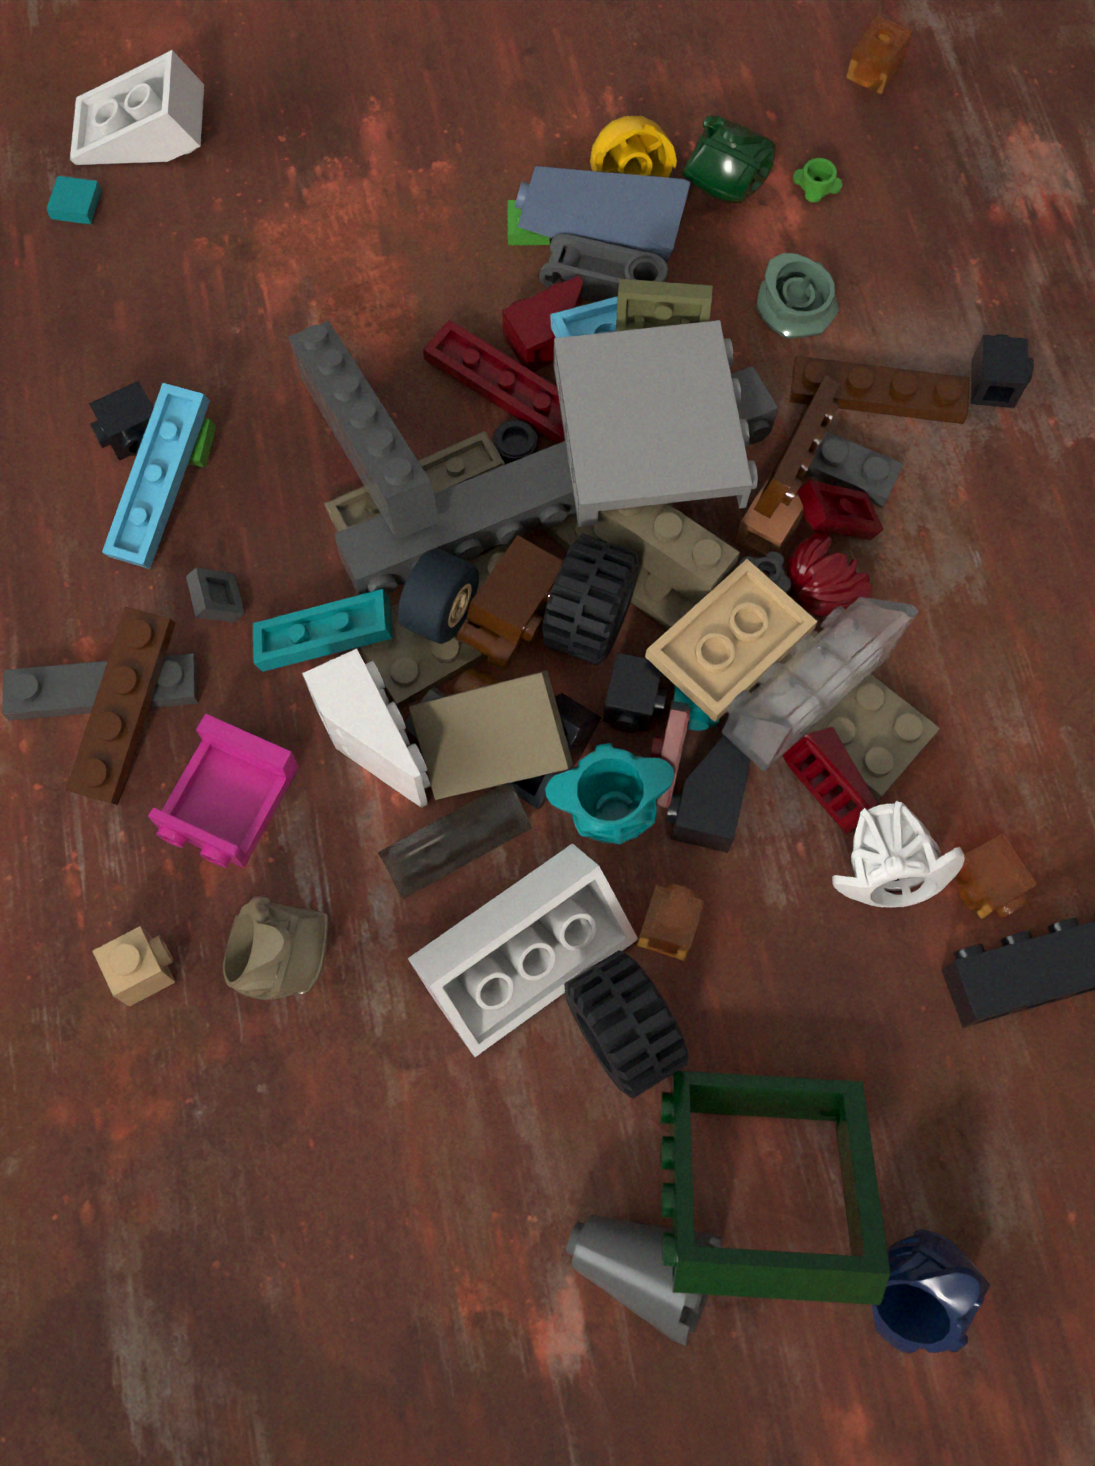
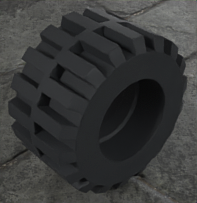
[542,533,640,665]
[564,950,688,1098]

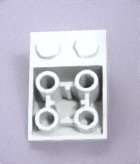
[302,649,431,808]

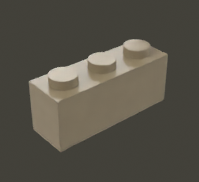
[594,503,740,604]

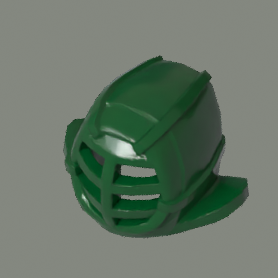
[682,115,776,203]

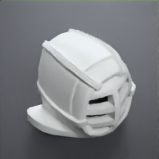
[832,801,965,907]

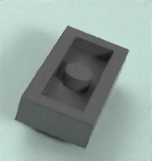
[805,432,904,508]

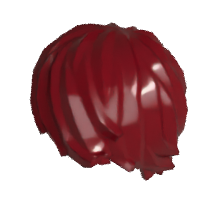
[787,531,873,616]

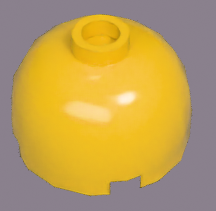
[590,116,677,178]

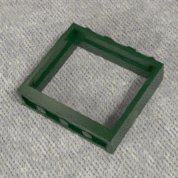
[660,1071,891,1305]

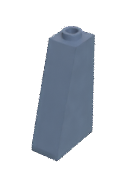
[514,166,690,263]

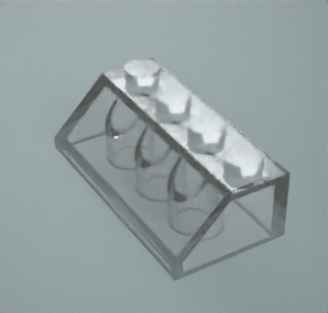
[722,597,919,772]

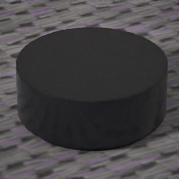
[493,420,538,464]

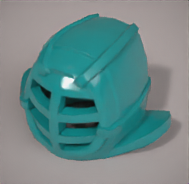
[545,743,674,845]

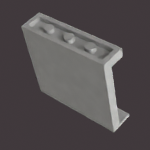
[554,320,758,527]

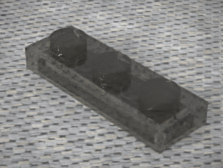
[378,783,532,899]

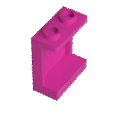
[148,713,299,868]

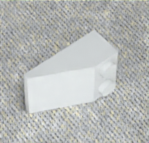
[70,50,204,165]

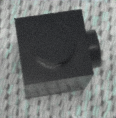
[971,334,1034,408]
[89,381,153,461]
[603,652,668,733]

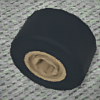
[398,549,479,644]

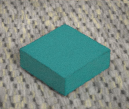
[46,176,102,224]

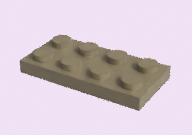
[358,544,547,710]

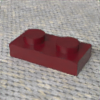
[797,480,884,540]

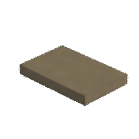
[409,670,574,800]

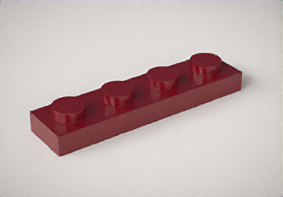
[423,319,565,444]

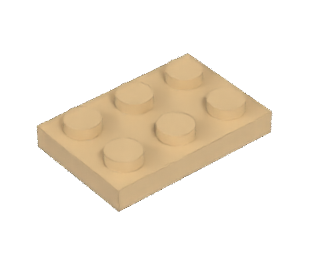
[645,559,818,722]

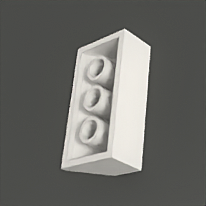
[408,843,638,1057]

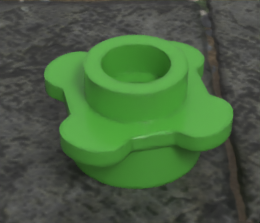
[793,158,842,203]

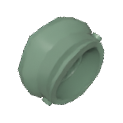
[756,253,839,339]

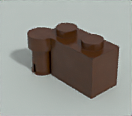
[456,535,563,671]

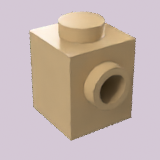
[93,926,175,1007]

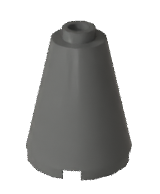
[566,1215,724,1347]

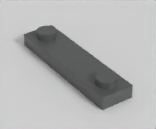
[2,653,198,721]

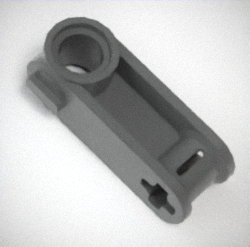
[539,233,669,302]

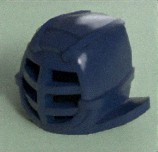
[872,1229,990,1354]

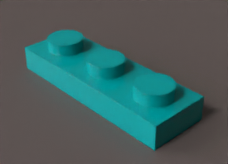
[253,589,393,672]

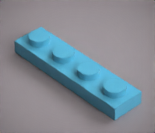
[102,383,210,569]

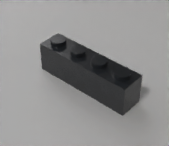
[941,914,1095,1028]

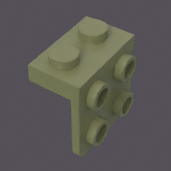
[616,279,713,331]

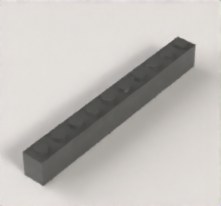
[334,366,778,595]

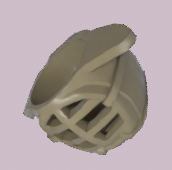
[223,896,328,1000]

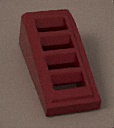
[783,726,878,834]

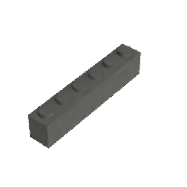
[288,321,440,540]

